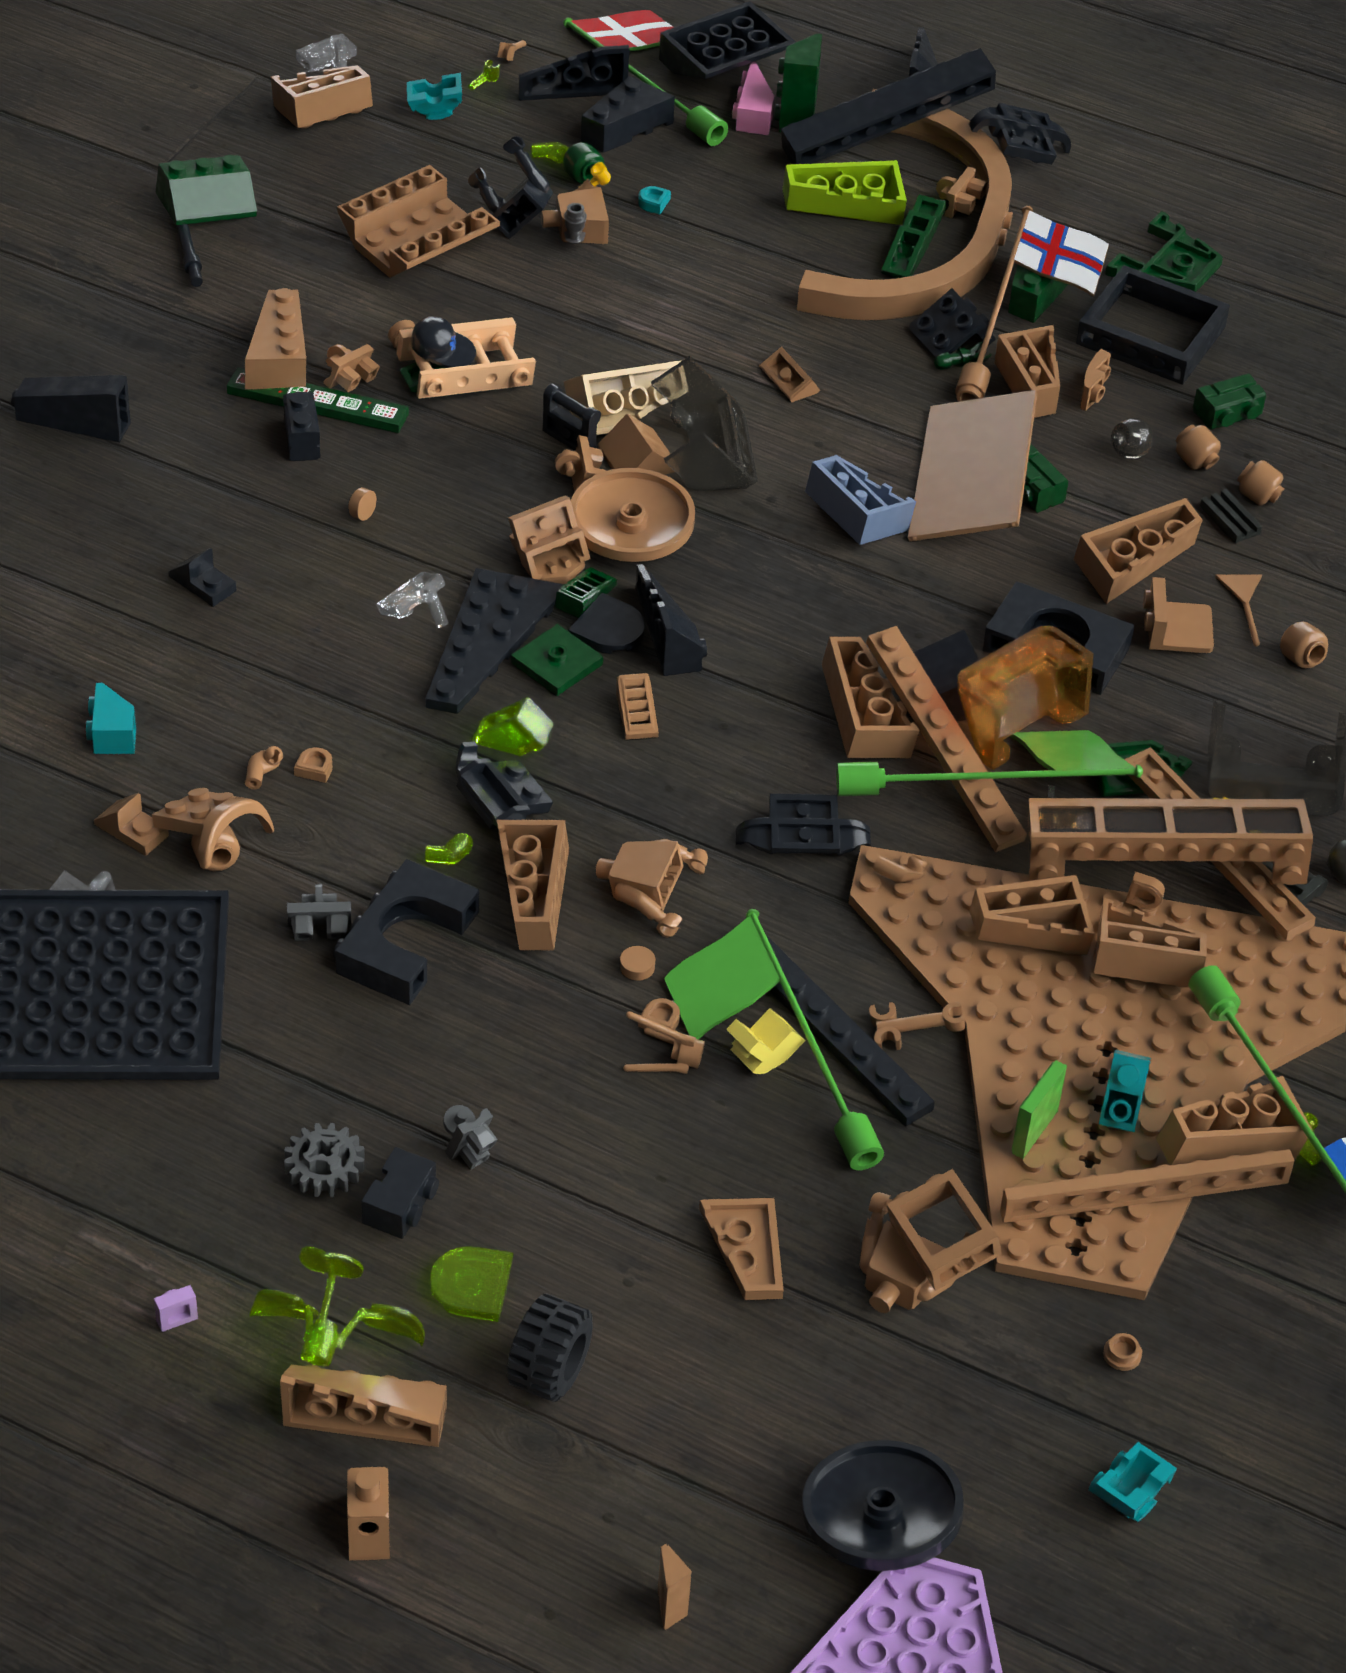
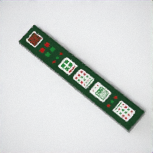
[227,367,409,433]

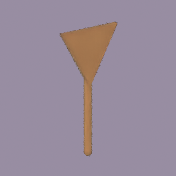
[1216,575,1262,647]

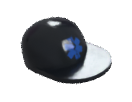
[411,316,476,368]

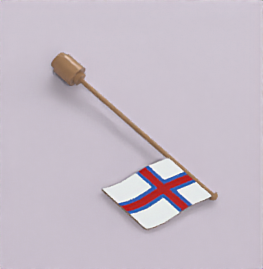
[955,206,1109,402]

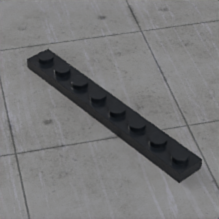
[766,935,935,1127]

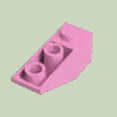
[732,62,775,135]

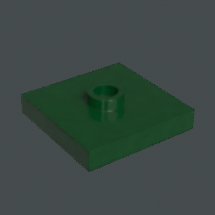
[511,624,603,696]

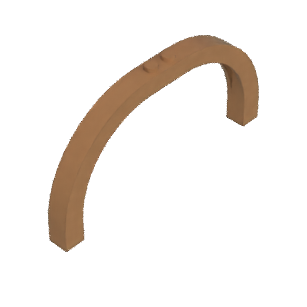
[797,89,1013,320]

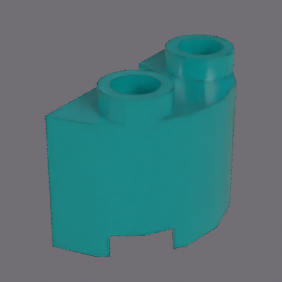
[407,73,462,120]
[1088,1442,1177,1522]

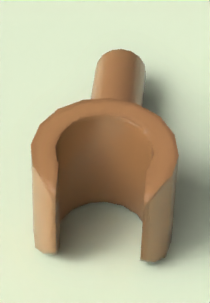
[497,40,526,61]

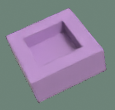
[154,1285,198,1332]

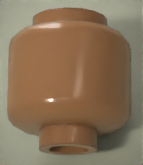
[1175,425,1221,470]
[1237,460,1285,506]
[1280,621,1329,669]
[191,825,240,871]

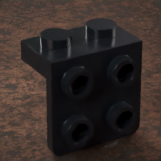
[909,288,996,358]

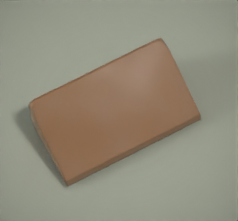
[759,346,820,402]
[658,1544,692,1630]

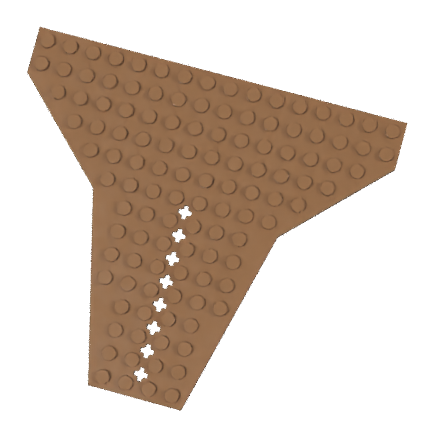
[849,845,1346,1300]

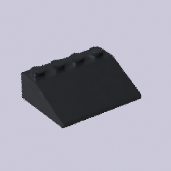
[659,1,796,79]

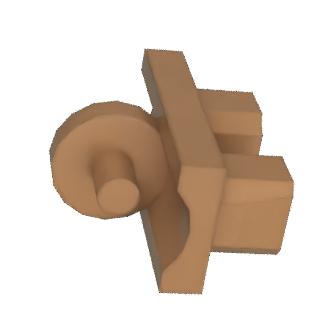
[936,166,987,218]
[324,344,380,392]
[555,435,606,492]

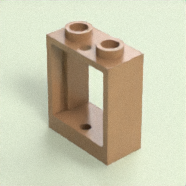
[887,1169,1001,1291]

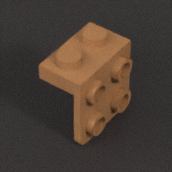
[1143,577,1214,653]

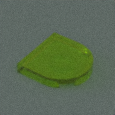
[430,1246,513,1322]

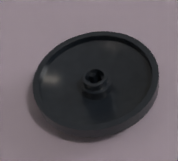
[803,1440,964,1571]

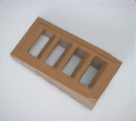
[616,673,659,740]

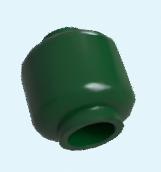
[563,142,605,184]

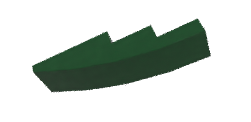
[881,194,946,278]

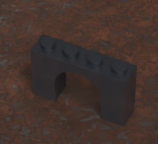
[982,581,1134,695]
[333,859,479,1005]

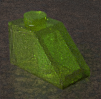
[472,697,554,756]

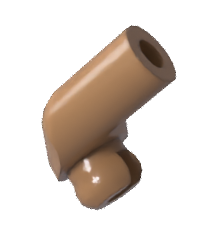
[873,855,927,883]

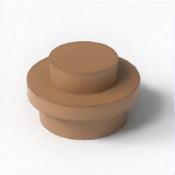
[1103,1333,1142,1371]

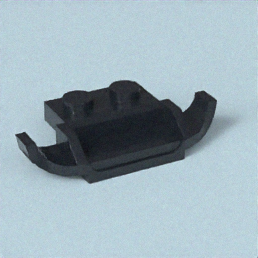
[969,103,1072,165]
[456,741,553,829]
[736,794,871,855]

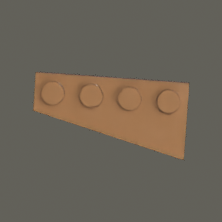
[245,288,306,389]
[1074,498,1202,604]
[821,637,920,758]
[497,820,569,950]
[1156,1076,1313,1166]

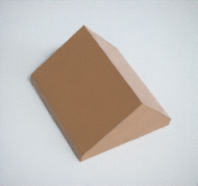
[598,414,679,475]

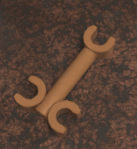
[869,1002,965,1050]

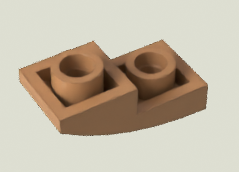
[1081,349,1111,411]

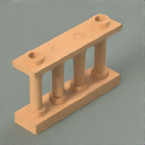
[397,317,536,399]

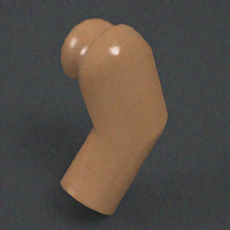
[245,746,283,789]

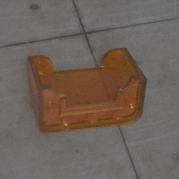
[957,626,1094,770]

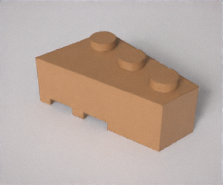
[270,65,373,128]
[994,325,1060,418]
[969,875,1095,955]
[1094,898,1207,988]

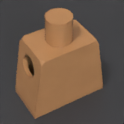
[347,1467,390,1561]

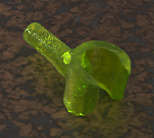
[468,60,500,90]

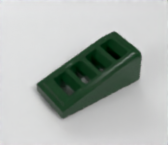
[556,567,617,618]

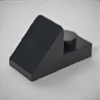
[169,548,236,607]

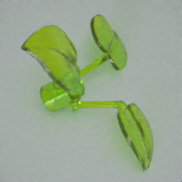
[250,1246,425,1366]

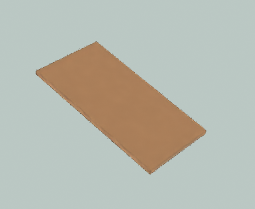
[908,390,1037,542]

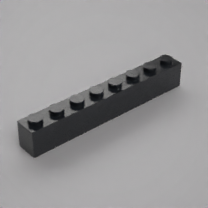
[781,48,996,164]

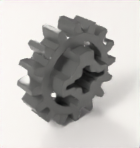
[284,1123,365,1197]

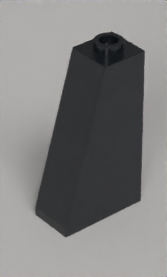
[11,375,131,443]

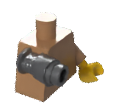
[541,162,611,244]

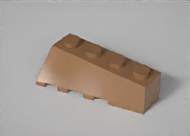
[280,1364,447,1447]

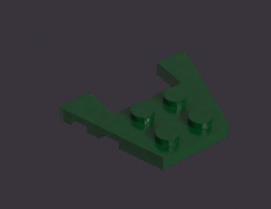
[1105,211,1223,292]

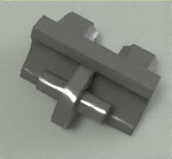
[287,884,352,941]
[443,1105,498,1170]

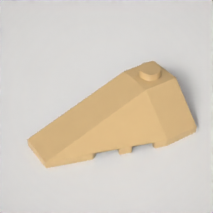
[564,360,688,435]

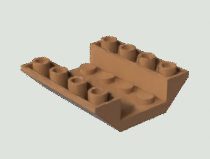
[337,165,500,278]

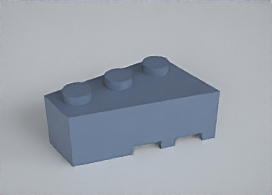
[805,455,916,545]

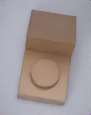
[94,793,169,856]

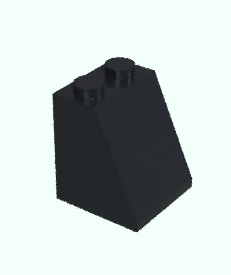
[902,629,1002,722]

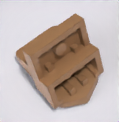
[508,495,591,584]

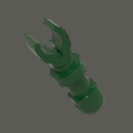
[934,342,992,370]

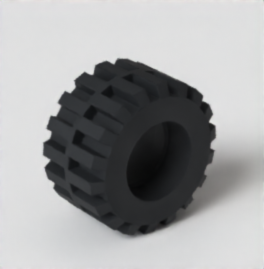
[507,1293,593,1402]

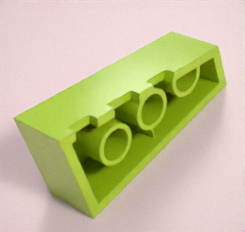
[783,160,907,225]

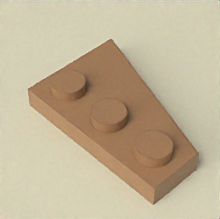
[699,1198,784,1300]

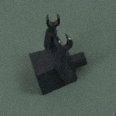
[468,136,553,239]

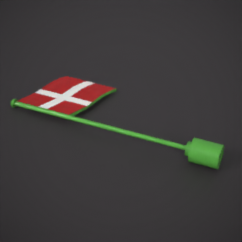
[563,10,728,146]

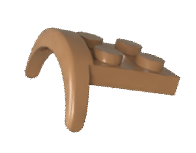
[152,788,274,869]

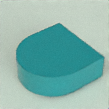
[638,186,671,215]

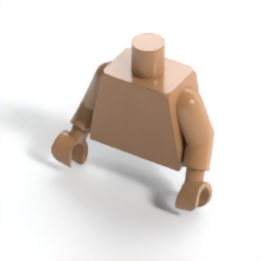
[596,839,708,938]
[859,1192,972,1313]

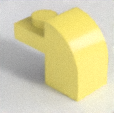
[727,1008,806,1074]

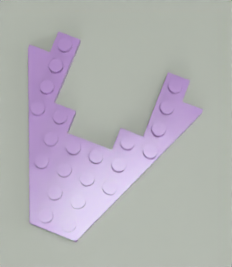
[791,1557,1003,1673]

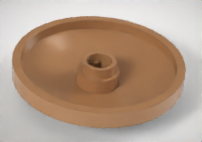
[571,468,695,562]

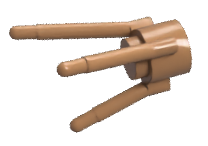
[623,1011,705,1074]

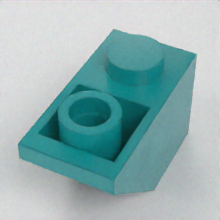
[86,683,136,754]
[1099,1050,1151,1132]

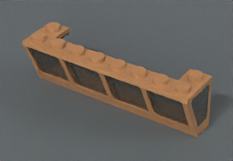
[1028,798,1313,885]

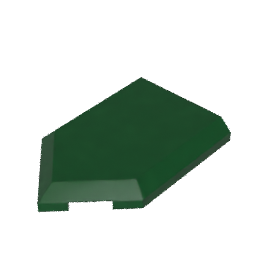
[1095,740,1193,796]

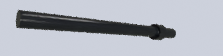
[176,224,203,287]

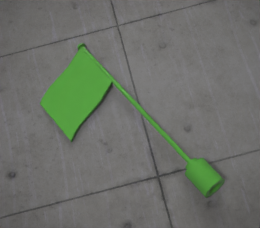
[836,730,1143,796]
[664,909,884,1170]

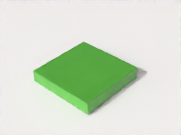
[1011,1060,1067,1159]

